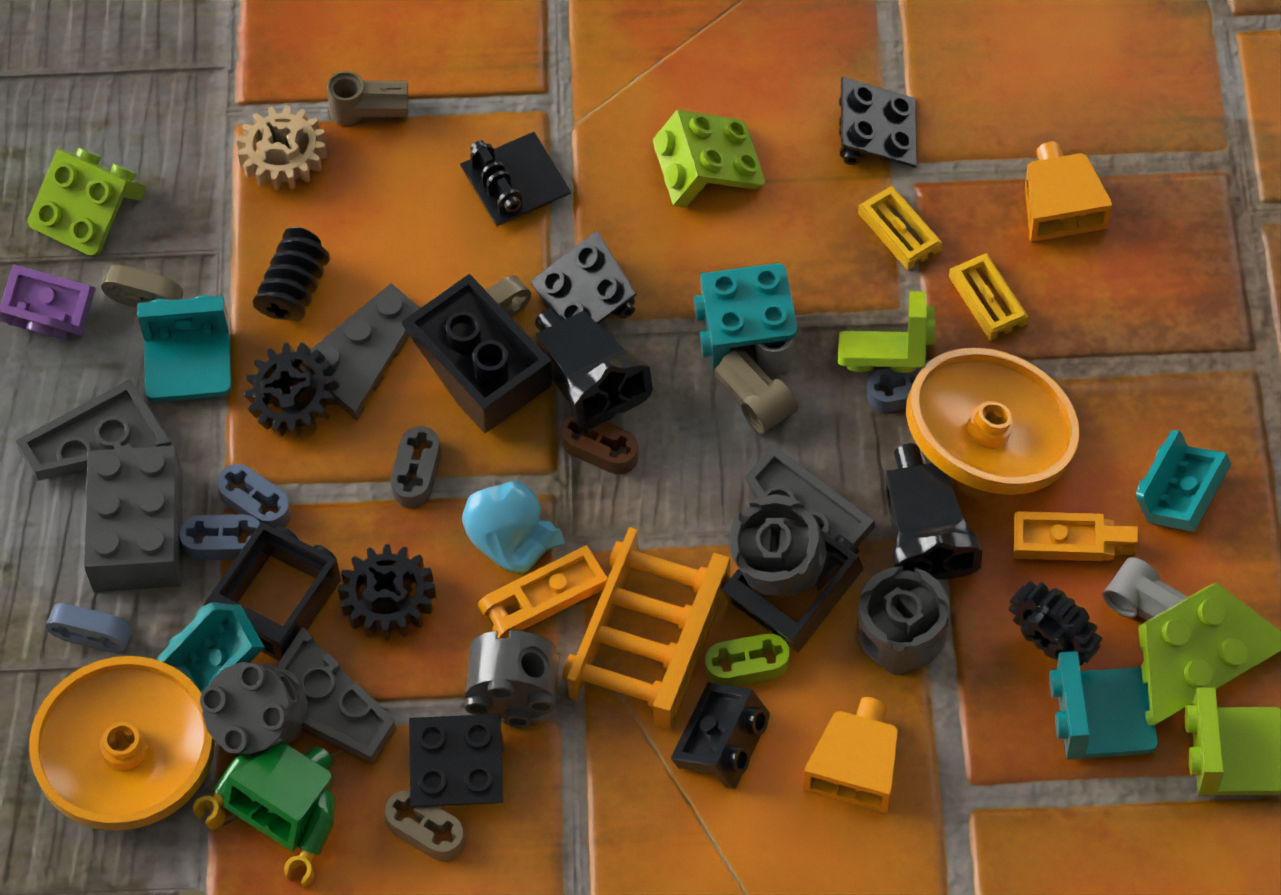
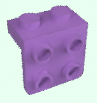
[0,264,96,340]

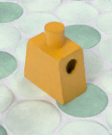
[1025,142,1112,242]
[804,697,898,813]

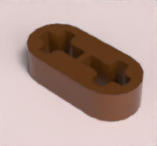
[561,415,639,474]

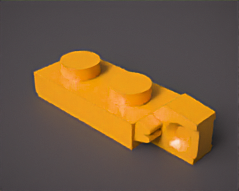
[1013,511,1138,561]

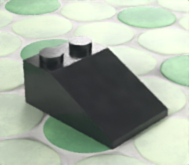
[402,274,552,434]

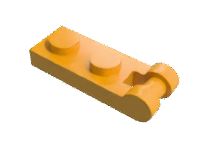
[478,545,608,639]

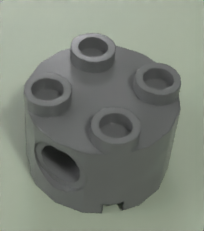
[728,494,827,597]
[857,567,949,675]
[465,630,560,728]
[200,662,308,754]

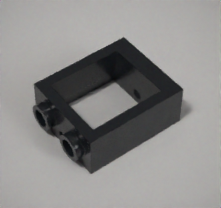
[722,514,864,653]
[203,522,341,661]

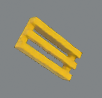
[858,186,942,270]
[949,253,1028,341]

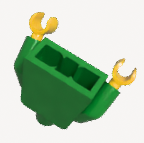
[193,743,336,888]

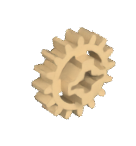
[236,105,327,190]

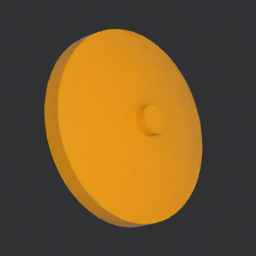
[906,348,1079,495]
[29,656,215,831]

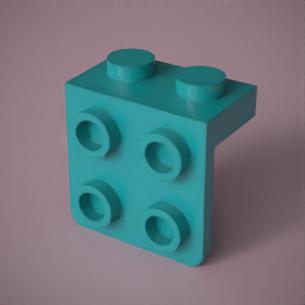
[693,263,797,372]
[137,295,232,402]
[1049,651,1158,759]

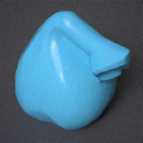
[462,481,565,574]

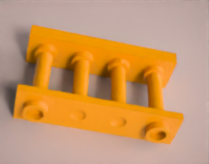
[562,527,731,731]

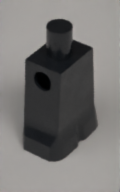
[535,309,653,430]
[886,443,983,580]

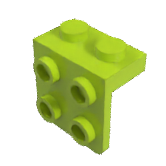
[652,109,765,208]
[28,147,147,256]
[838,291,935,373]
[1185,688,1281,796]

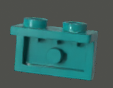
[1136,430,1231,532]
[157,602,264,693]

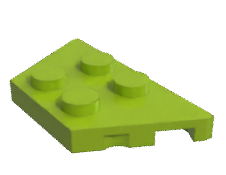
[1138,583,1281,726]

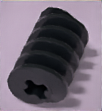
[252,227,331,321]

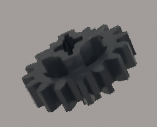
[244,342,340,437]
[338,544,436,640]
[1008,581,1102,666]

